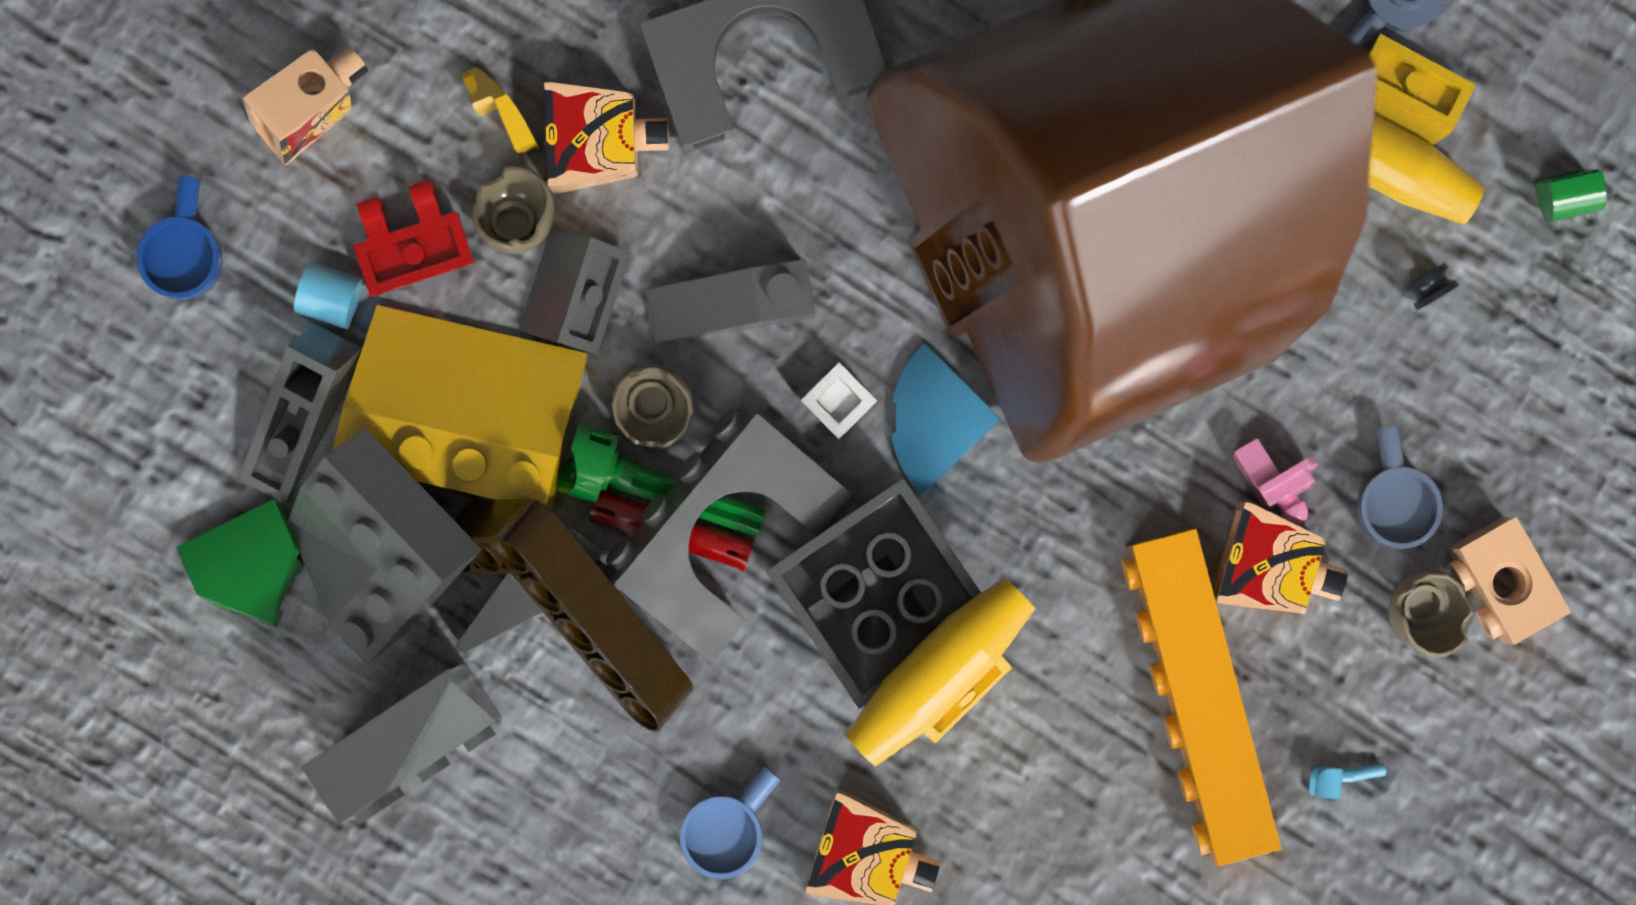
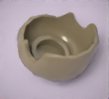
[471,166,555,254]
[610,365,695,449]
[1388,570,1474,657]

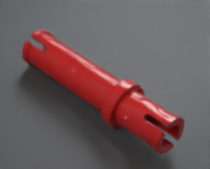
[589,490,755,572]

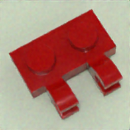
[353,180,476,297]

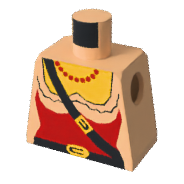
[243,46,368,166]
[544,82,669,193]
[1212,502,1348,613]
[805,788,941,905]

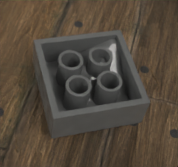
[288,428,481,665]
[766,478,981,709]
[301,663,502,825]

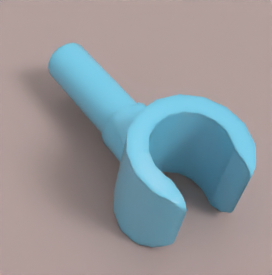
[1309,763,1386,799]

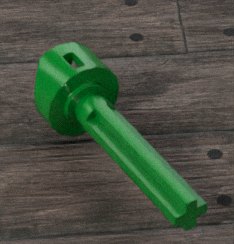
[555,422,766,537]

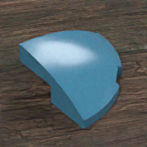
[891,343,1001,496]

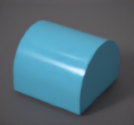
[294,261,365,330]

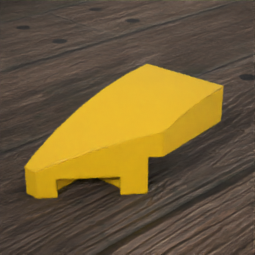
[461,67,540,157]

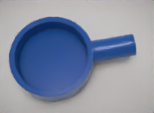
[136,176,223,300]

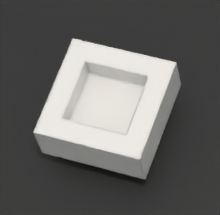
[800,363,877,440]

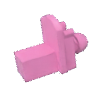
[1232,438,1318,526]

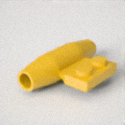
[1369,34,1486,225]
[844,577,1036,767]

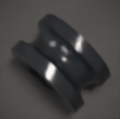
[1403,262,1459,310]

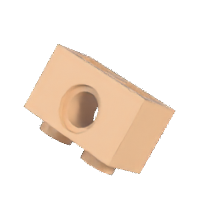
[1447,516,1571,645]

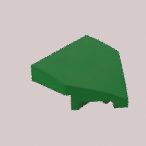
[177,499,304,628]

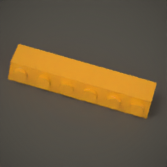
[1121,529,1282,866]

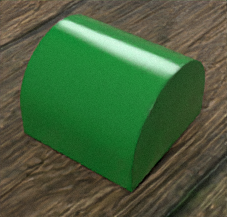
[1534,169,1607,222]

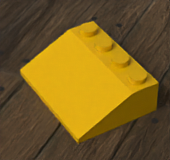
[332,305,588,510]

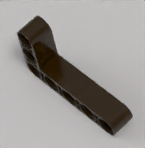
[454,498,694,732]

